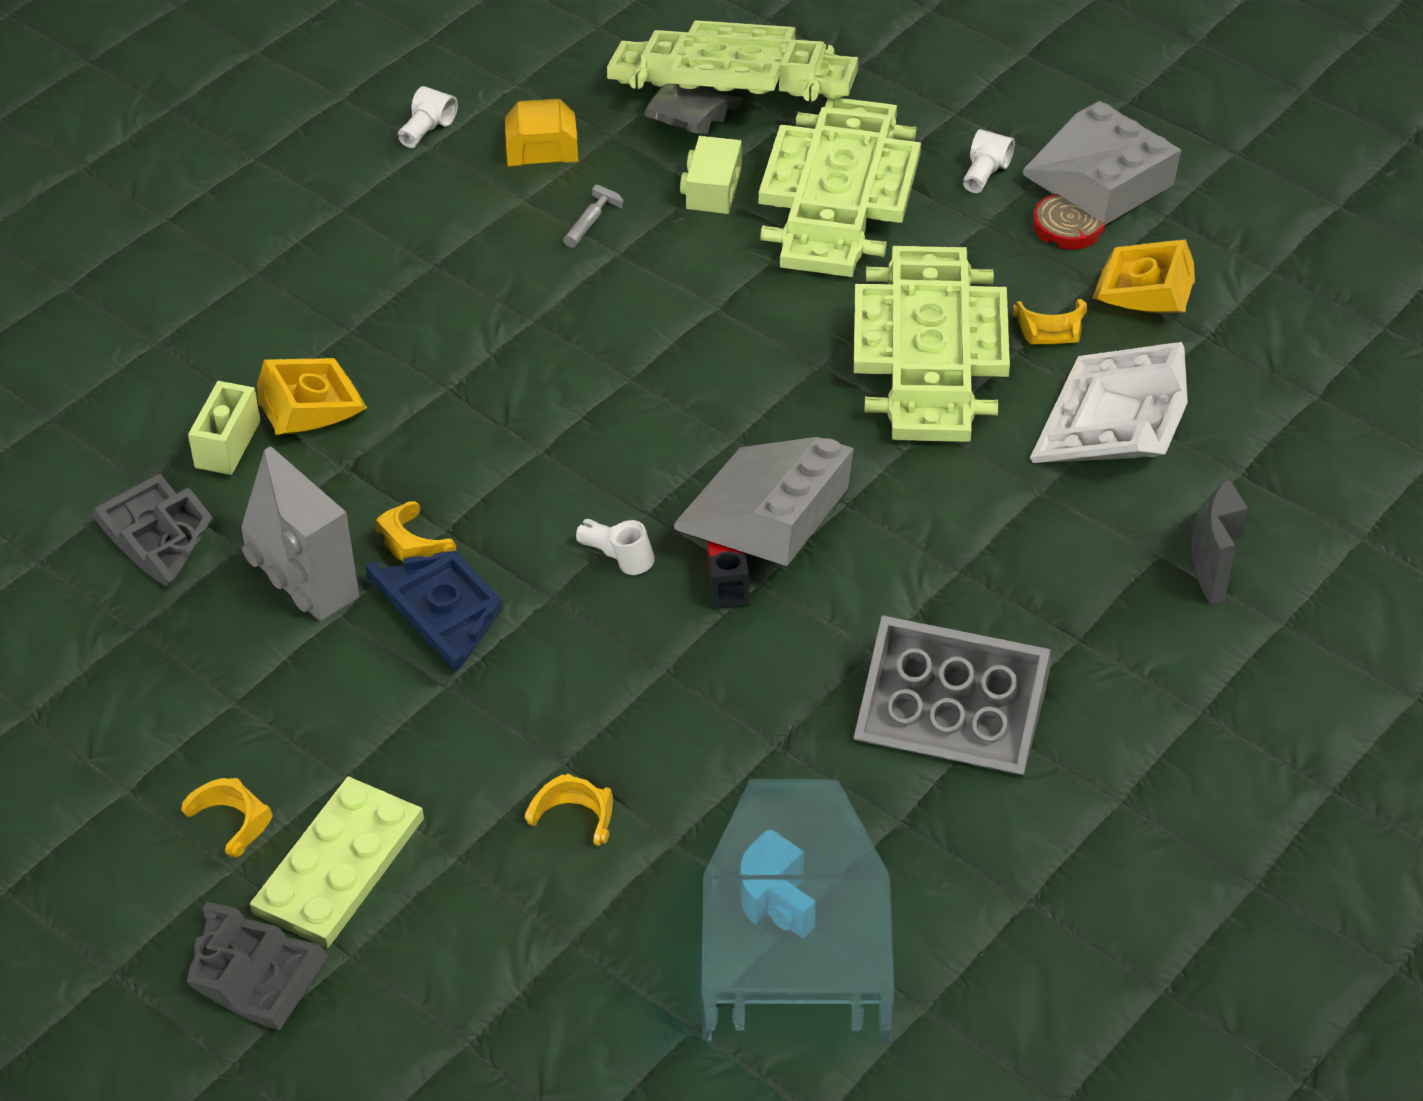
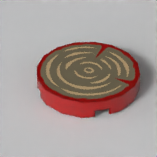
[1032,193,1106,249]

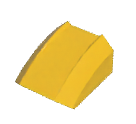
[505,99,579,166]
[1092,239,1195,313]
[257,358,367,435]

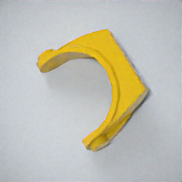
[1012,299,1087,344]
[375,501,456,562]
[525,774,613,846]
[181,778,273,858]

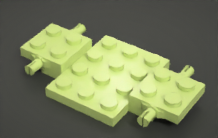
[607,20,858,101]
[759,98,921,277]
[854,246,1010,442]

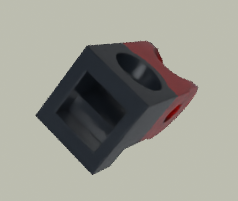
[707,540,750,608]

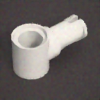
[398,86,458,148]
[963,129,1015,193]
[576,519,655,575]

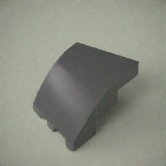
[644,83,743,135]
[92,473,213,587]
[1191,480,1248,605]
[186,902,329,1030]

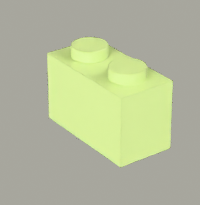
[680,136,742,214]
[188,381,260,475]

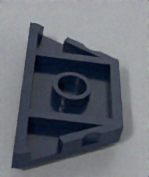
[366,551,502,672]

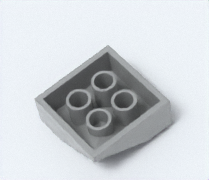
[1023,101,1181,225]
[241,446,359,622]

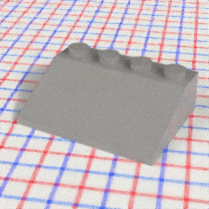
[674,437,854,566]
[854,616,1052,776]

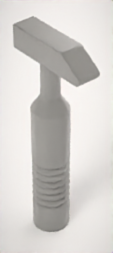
[563,184,623,248]

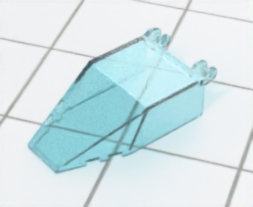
[701,779,894,1042]

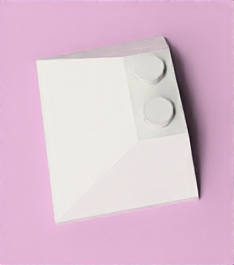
[1030,342,1188,463]

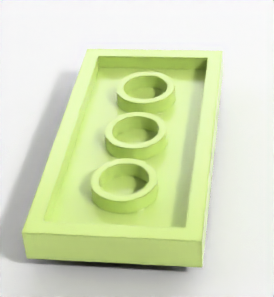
[250,776,424,949]

